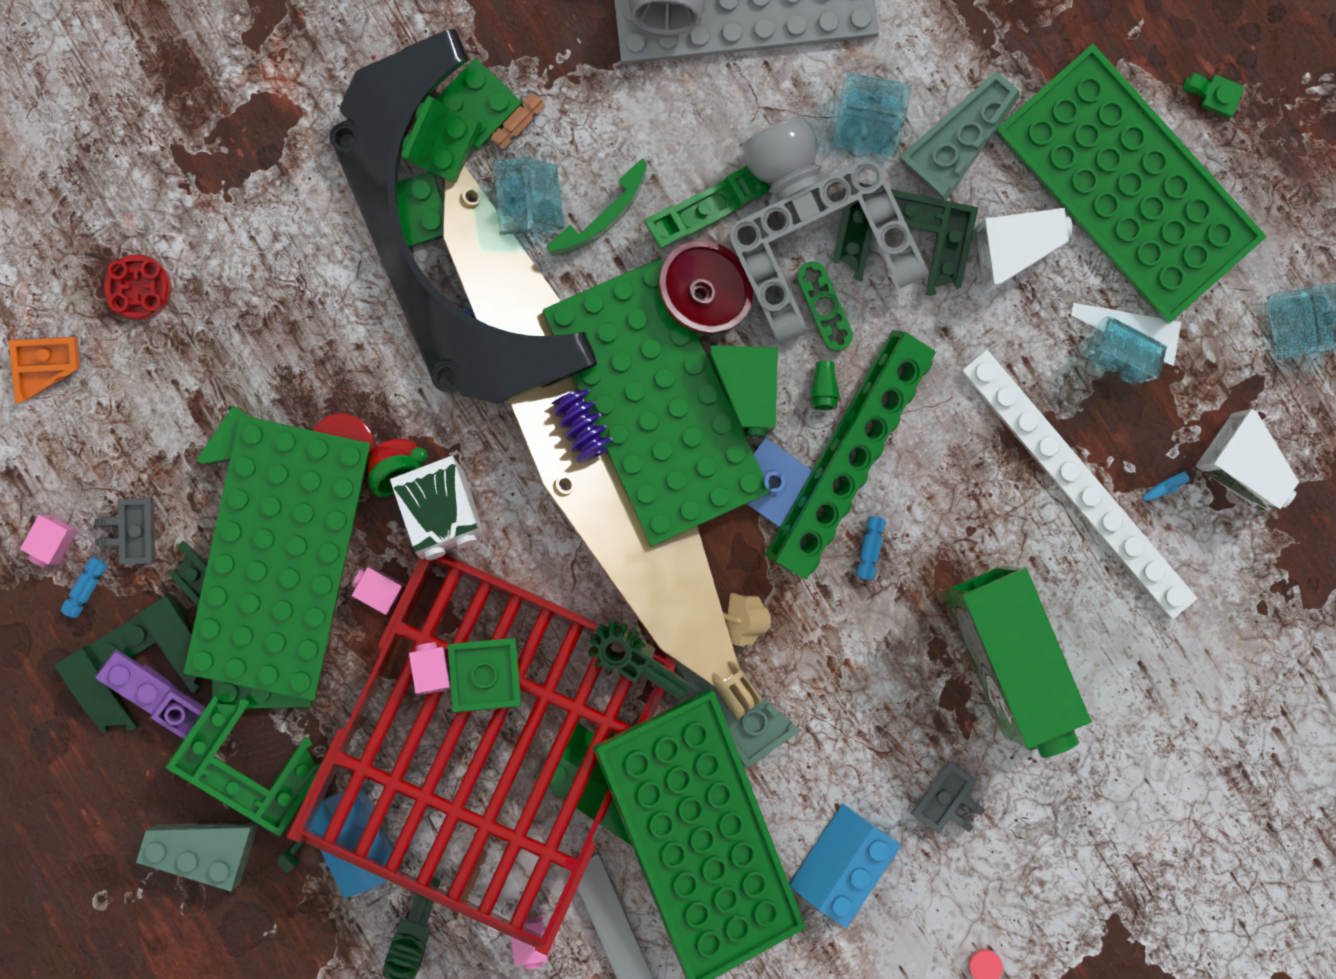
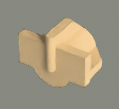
[723,593,771,646]

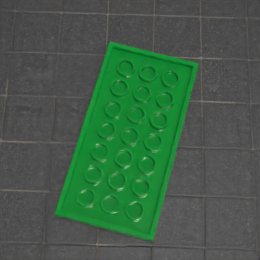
[995,44,1267,324]
[542,258,771,547]
[183,415,372,701]
[592,689,806,979]

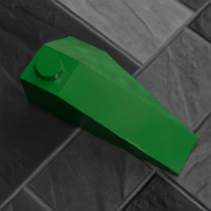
[534,722,632,846]

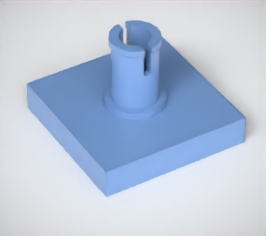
[746,438,812,528]

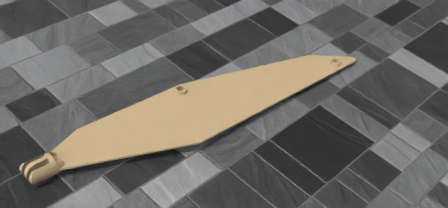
[443,165,763,720]

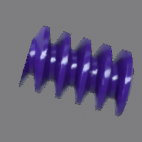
[551,389,612,464]

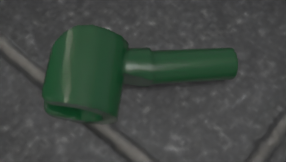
[278,841,304,873]

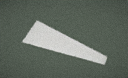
[1071,303,1181,366]

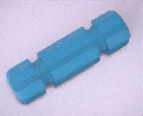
[857,516,886,580]
[60,557,107,618]

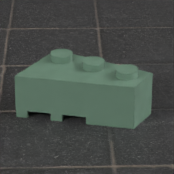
[136,822,259,892]

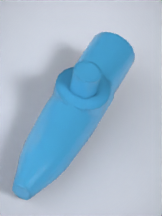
[1143,471,1190,501]

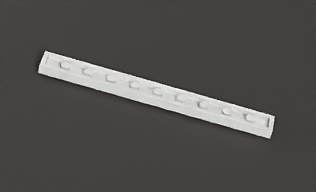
[961,350,1198,619]

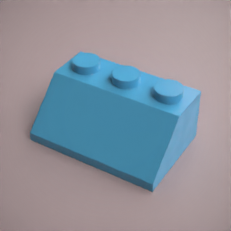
[310,785,403,899]
[789,803,901,929]

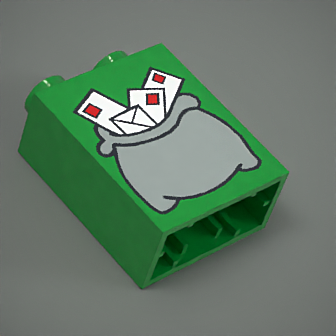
[942,566,1092,758]

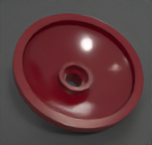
[658,241,753,335]

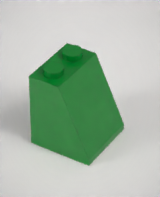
[709,345,778,437]

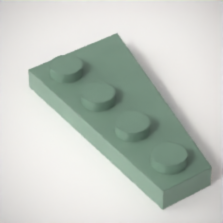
[900,71,1020,202]
[676,662,801,768]

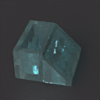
[832,73,912,157]
[492,157,565,235]
[1267,283,1336,360]
[1084,316,1167,385]

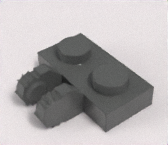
[95,498,155,564]
[911,760,985,834]

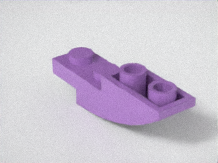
[95,649,205,738]

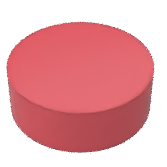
[968,949,1003,979]

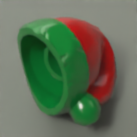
[367,438,428,497]

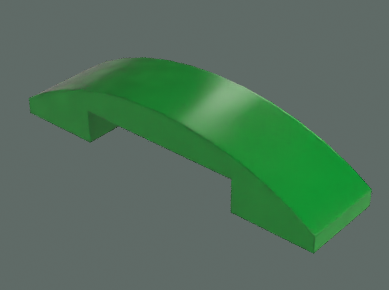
[546,158,647,256]
[643,166,769,249]

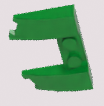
[165,696,322,837]

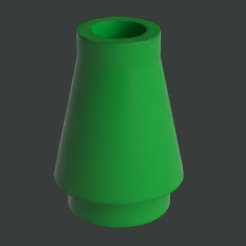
[808,361,841,410]

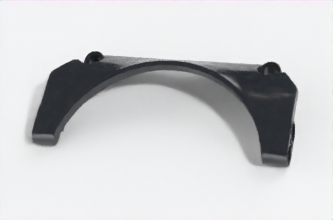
[329,29,599,404]

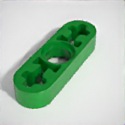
[797,261,853,352]

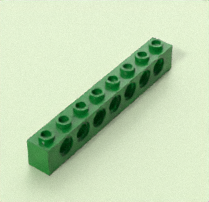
[764,330,936,580]

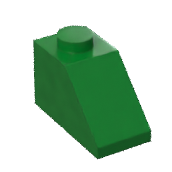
[196,406,254,465]

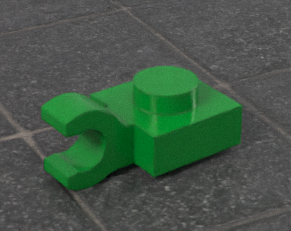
[1182,73,1245,119]

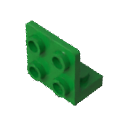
[401,96,482,183]

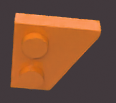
[9,336,81,403]

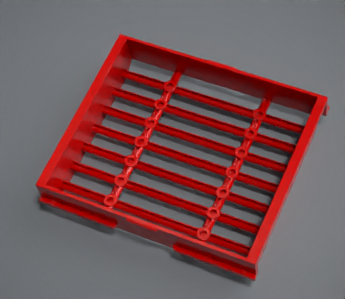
[287,554,678,956]

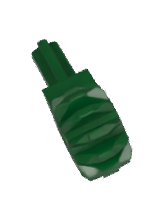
[588,618,691,700]
[382,877,441,979]

